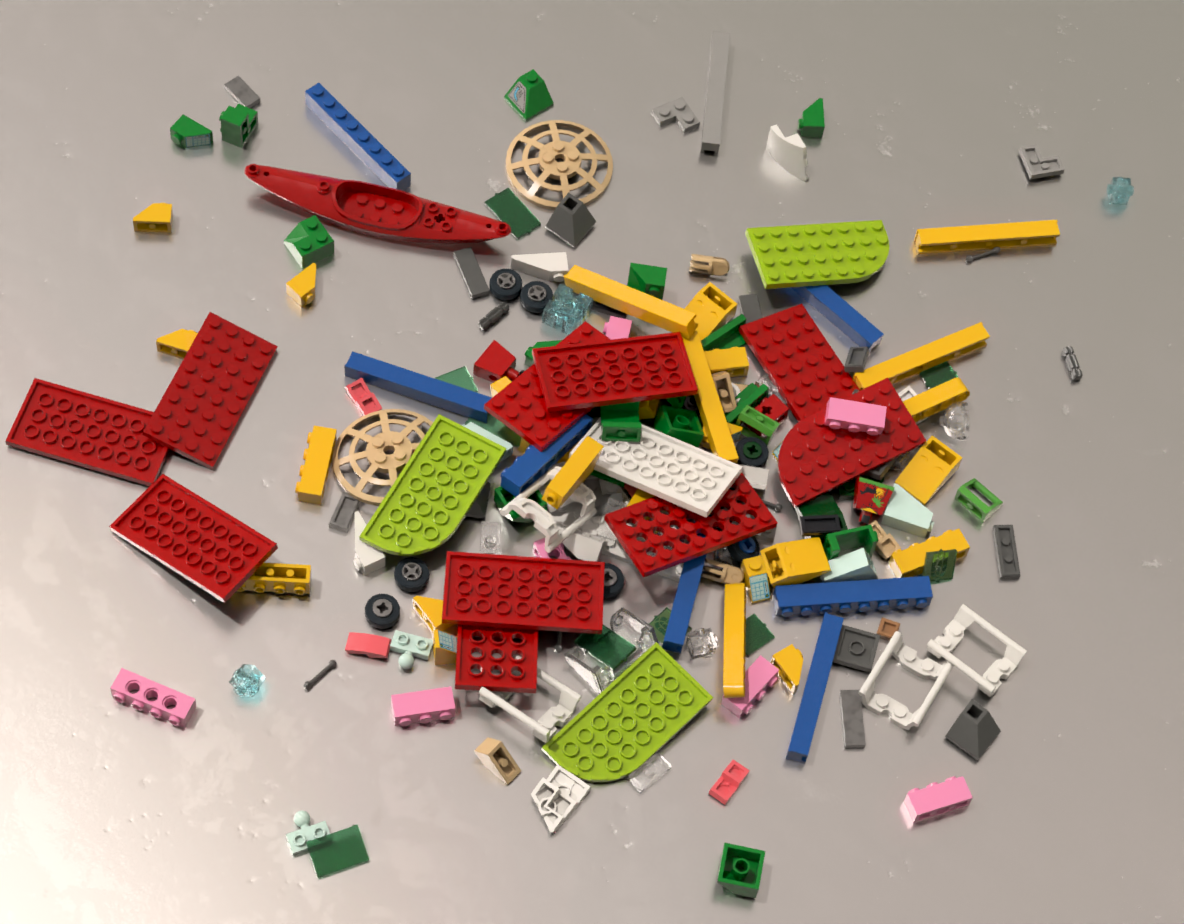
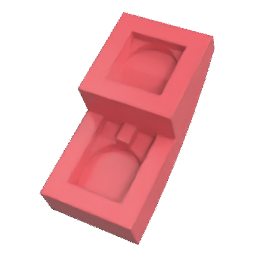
[345,378,382,415]
[345,632,392,658]
[708,760,750,805]

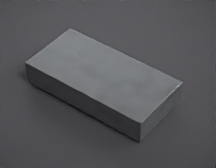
[224,75,261,108]
[329,492,361,533]

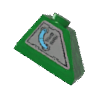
[504,69,554,122]

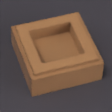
[877,617,900,641]

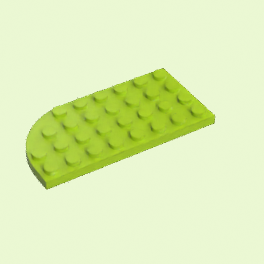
[745,220,889,289]
[359,414,506,556]
[541,642,713,782]

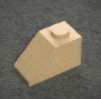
[711,371,737,413]
[474,737,521,785]

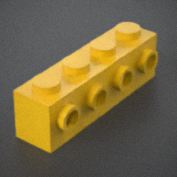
[237,563,311,595]

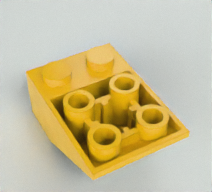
[685,282,737,341]
[894,435,962,505]
[760,537,831,589]

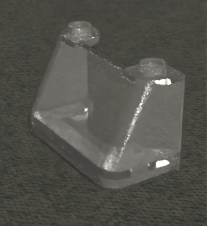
[564,607,659,694]

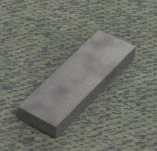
[839,690,866,748]

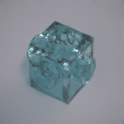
[1107,177,1134,205]
[229,664,266,697]

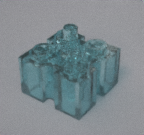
[542,283,593,335]

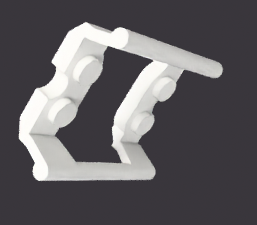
[500,466,597,553]
[926,604,1027,697]
[858,631,954,730]
[479,654,582,743]

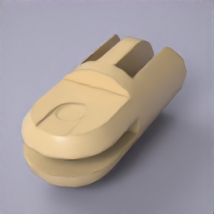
[689,254,730,276]
[701,558,744,584]

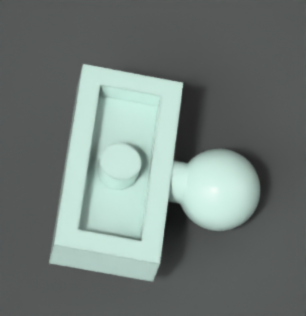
[390,630,433,669]
[286,810,332,855]

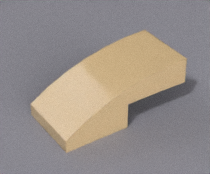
[869,520,901,559]

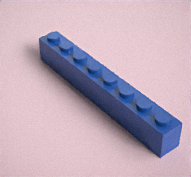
[305,83,411,191]
[773,576,933,617]

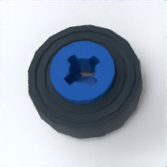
[727,536,760,564]

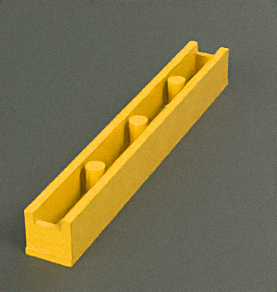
[914,220,1060,254]
[563,265,698,339]
[852,322,990,391]
[682,331,739,464]

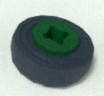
[735,437,769,468]

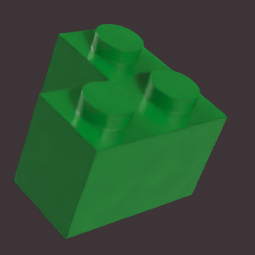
[219,104,258,148]

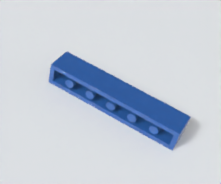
[500,414,593,497]

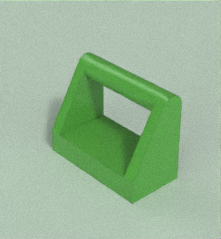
[736,405,780,447]
[954,478,1003,523]

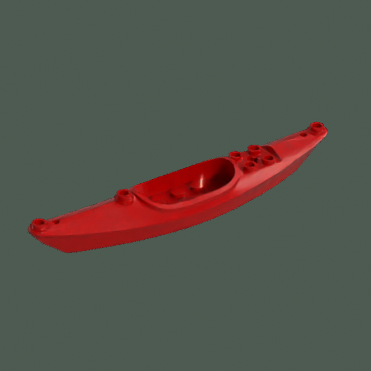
[244,164,511,244]

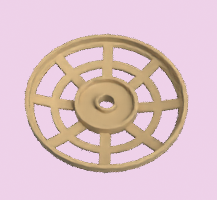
[506,120,613,210]
[332,409,433,506]

